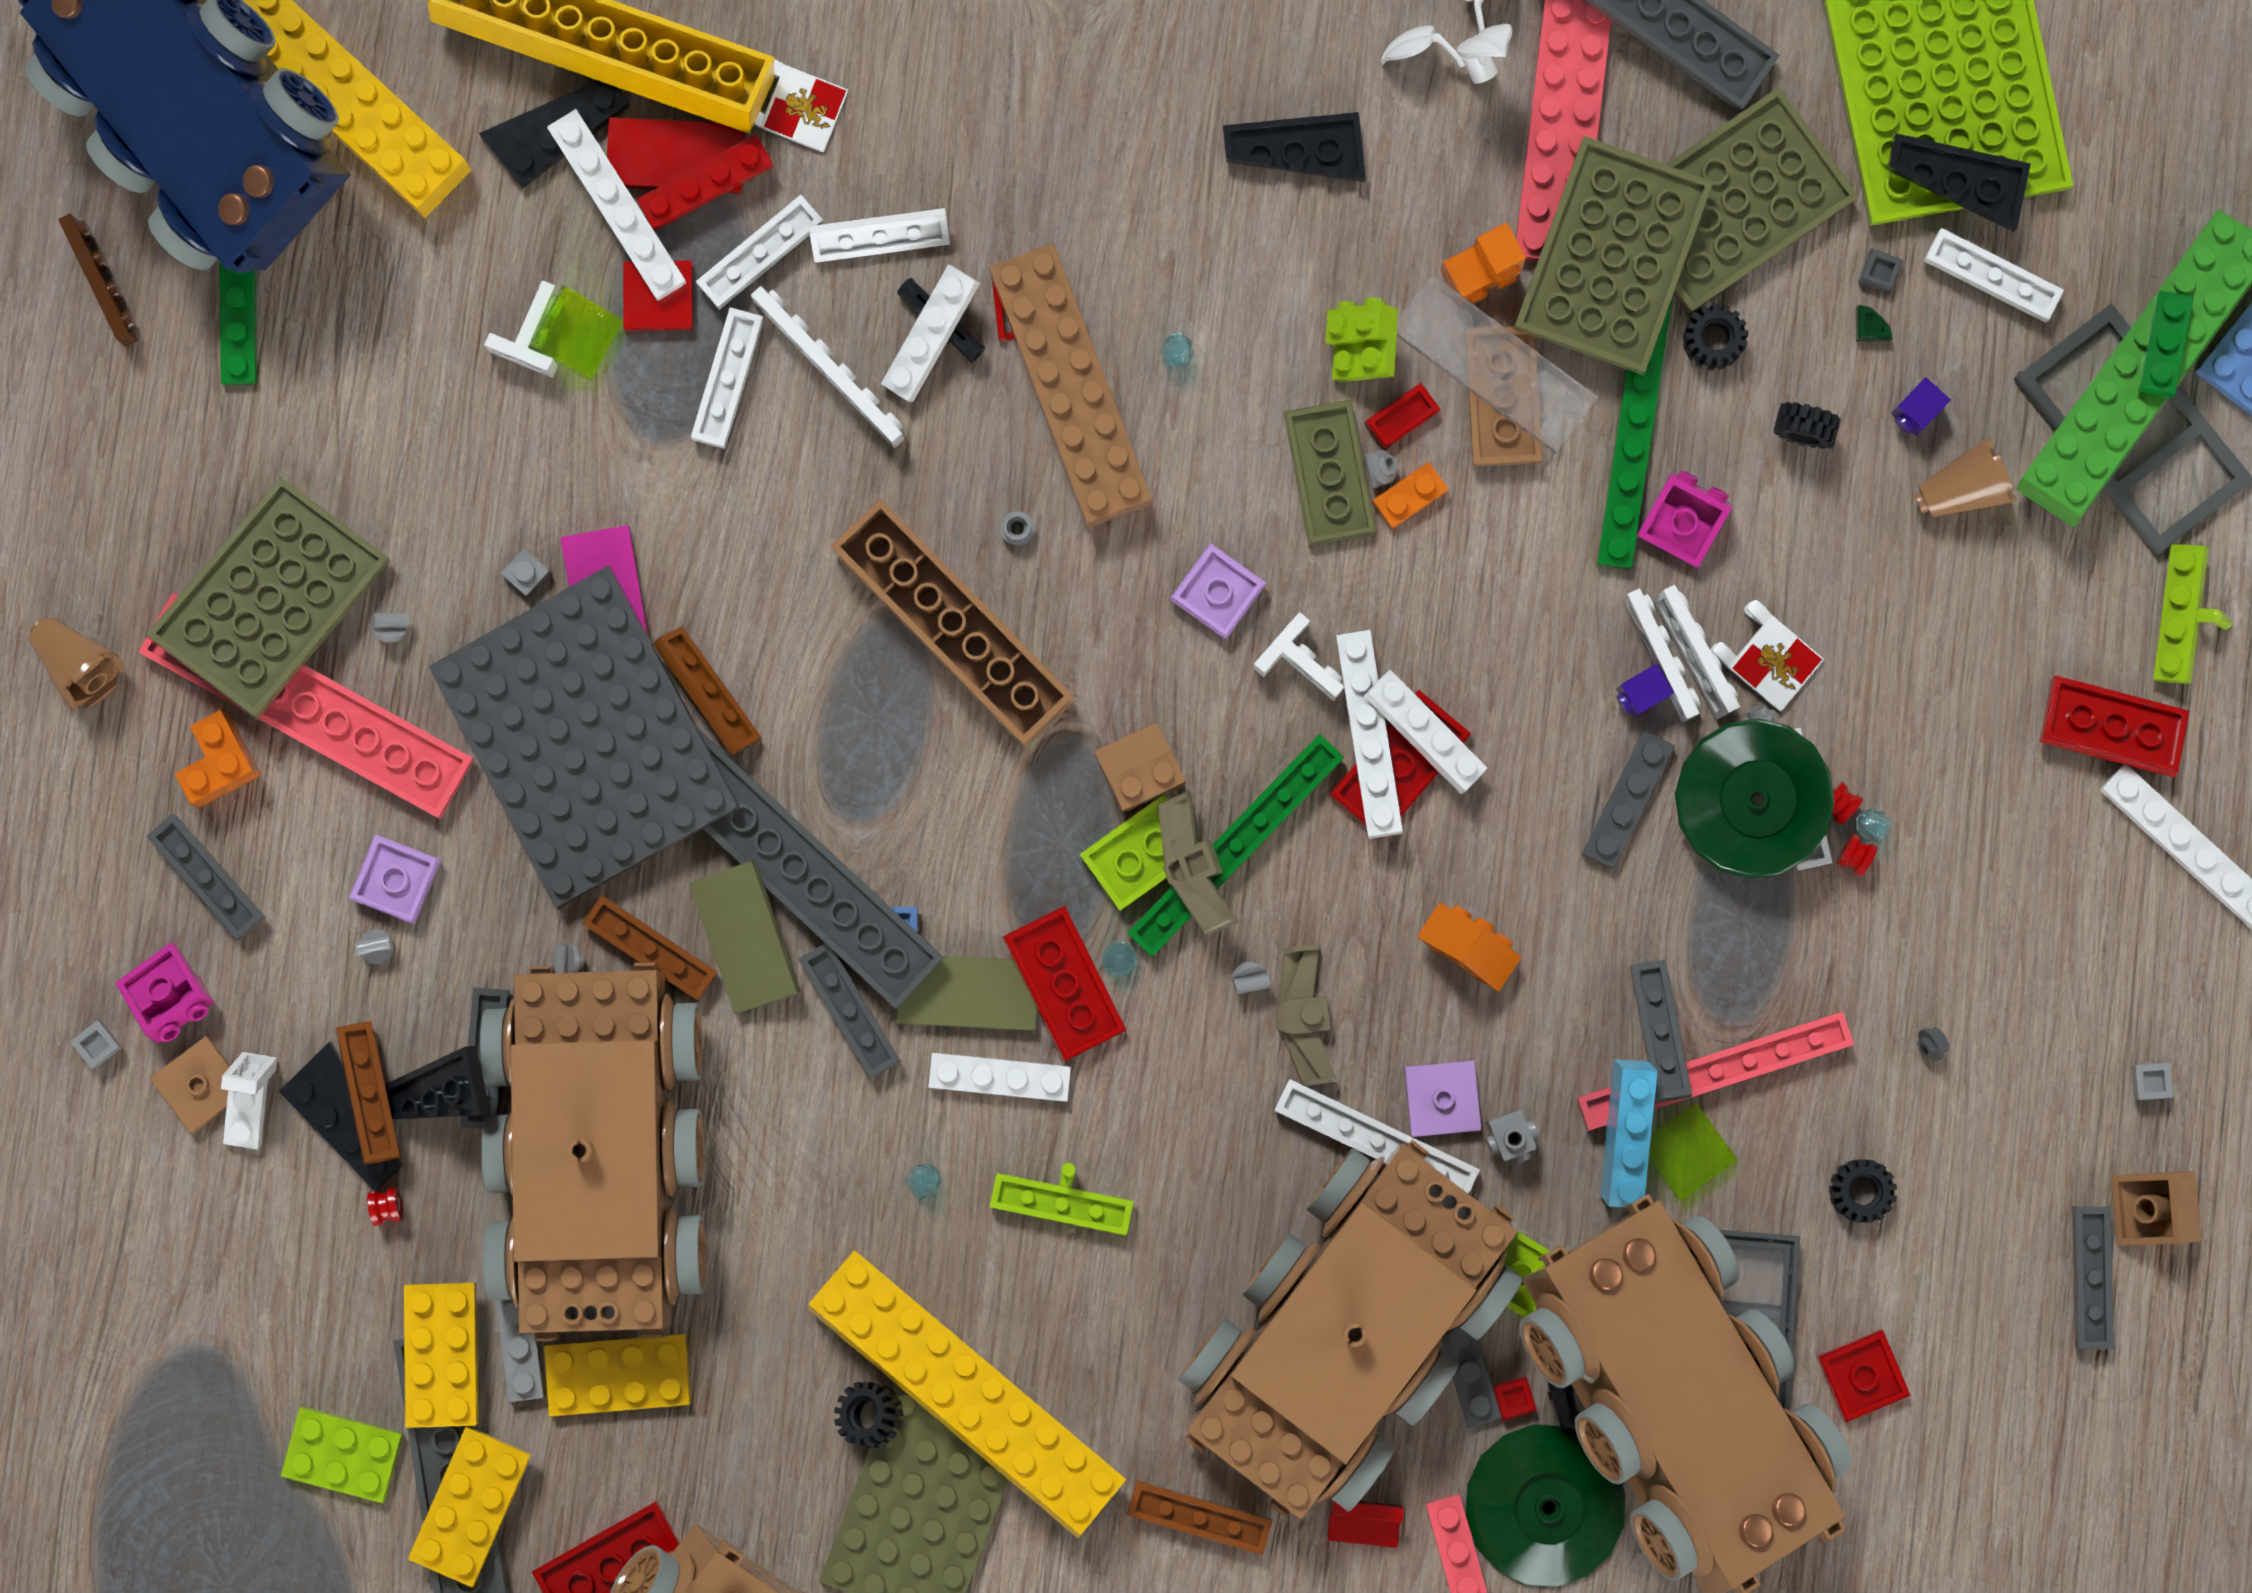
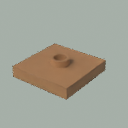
[150,1036,230,1134]

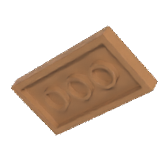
[1464,326,1542,467]

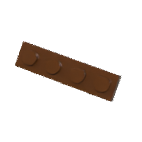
[58,213,138,347]

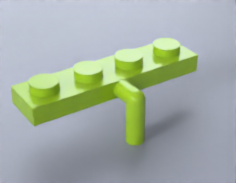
[2153,544,2232,684]
[989,1163,1134,1236]

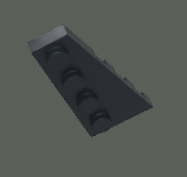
[1223,112,1366,182]
[1886,133,2031,232]
[385,1046,491,1120]

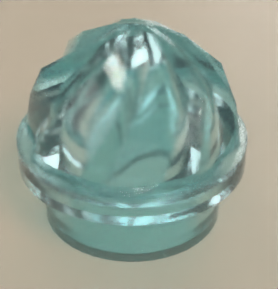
[1160,333,1194,367]
[1856,809,1892,844]
[1102,942,1137,977]
[905,1163,942,1200]

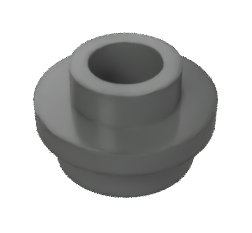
[1917,1027,1949,1062]

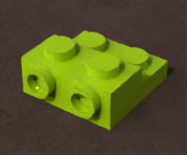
[1325,297,1398,383]

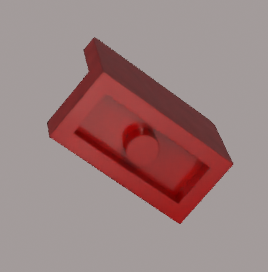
[1327,1499,1404,1548]

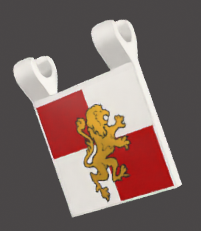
[753,59,848,153]
[1710,600,1824,712]

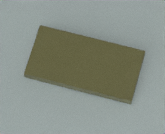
[1283,399,1377,547]
[689,860,801,1014]
[896,956,1037,1031]

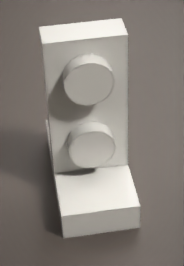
[484,280,561,378]
[1253,612,1344,701]
[221,1052,277,1150]

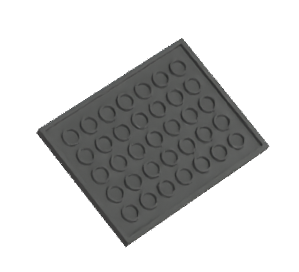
[429,565,740,909]

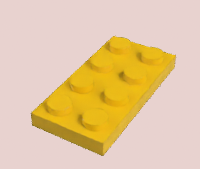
[404,1282,479,1428]
[544,1334,691,1417]
[408,1426,532,1588]

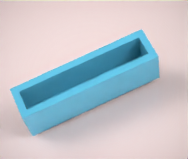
[1600,1059,1658,1207]

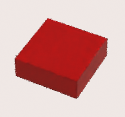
[1492,1376,1537,1421]

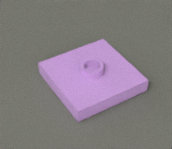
[1170,543,1266,640]
[349,834,442,924]
[1404,1061,1481,1137]

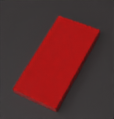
[606,117,746,194]
[2039,675,2189,778]
[1329,689,1472,839]
[1002,906,1127,1062]
[532,1501,680,1593]

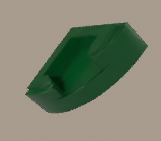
[1855,305,1892,341]

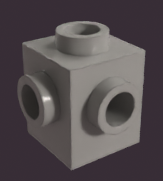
[1486,1109,1539,1166]

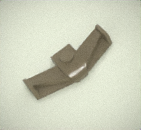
[1157,792,1239,934]
[1275,943,1337,1086]

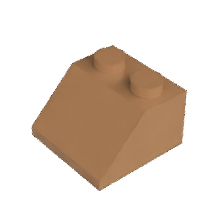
[1094,723,1186,814]
[2111,1171,2202,1246]

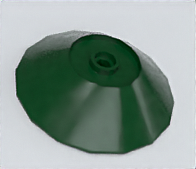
[1675,718,1835,879]
[1465,1424,1626,1587]

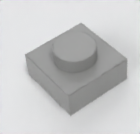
[501,548,551,598]
[70,1020,122,1069]
[2132,1063,2174,1100]

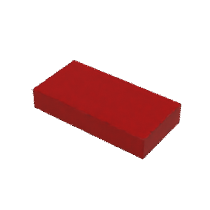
[1364,382,1441,450]

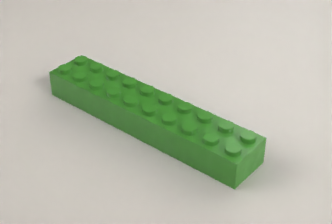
[2017,209,2252,528]

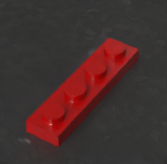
[636,134,774,232]

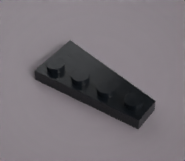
[479,81,629,189]
[279,1042,403,1191]

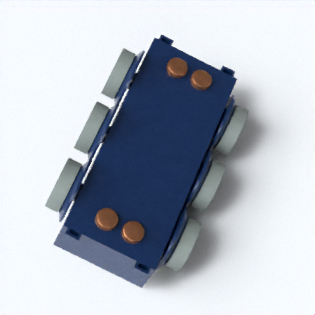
[18,0,351,273]

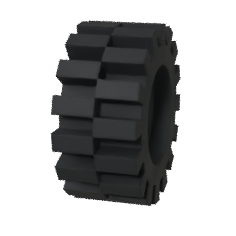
[1683,304,1749,371]
[1773,402,1841,449]
[1829,1159,1897,1223]
[834,1381,903,1448]

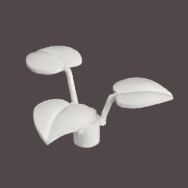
[1381,0,1513,84]

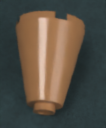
[1915,437,2017,517]
[29,618,124,710]

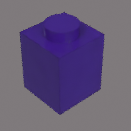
[1891,377,1951,436]
[1616,664,1674,718]

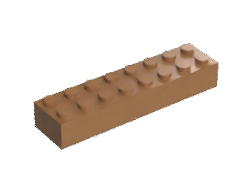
[989,243,1152,529]
[830,498,1074,749]

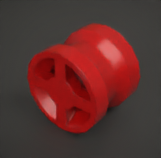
[1832,781,1864,825]
[1836,833,1878,877]
[367,1187,404,1226]

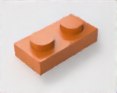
[1372,462,1449,530]

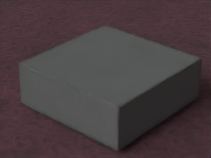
[1858,248,1904,294]

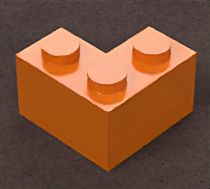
[1440,222,1526,305]
[174,710,262,808]
[1417,902,1522,992]

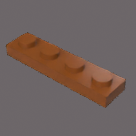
[653,626,762,756]
[582,895,718,1001]
[336,1021,400,1165]
[1127,1480,1273,1555]

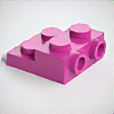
[1637,470,1732,568]
[115,942,215,1043]

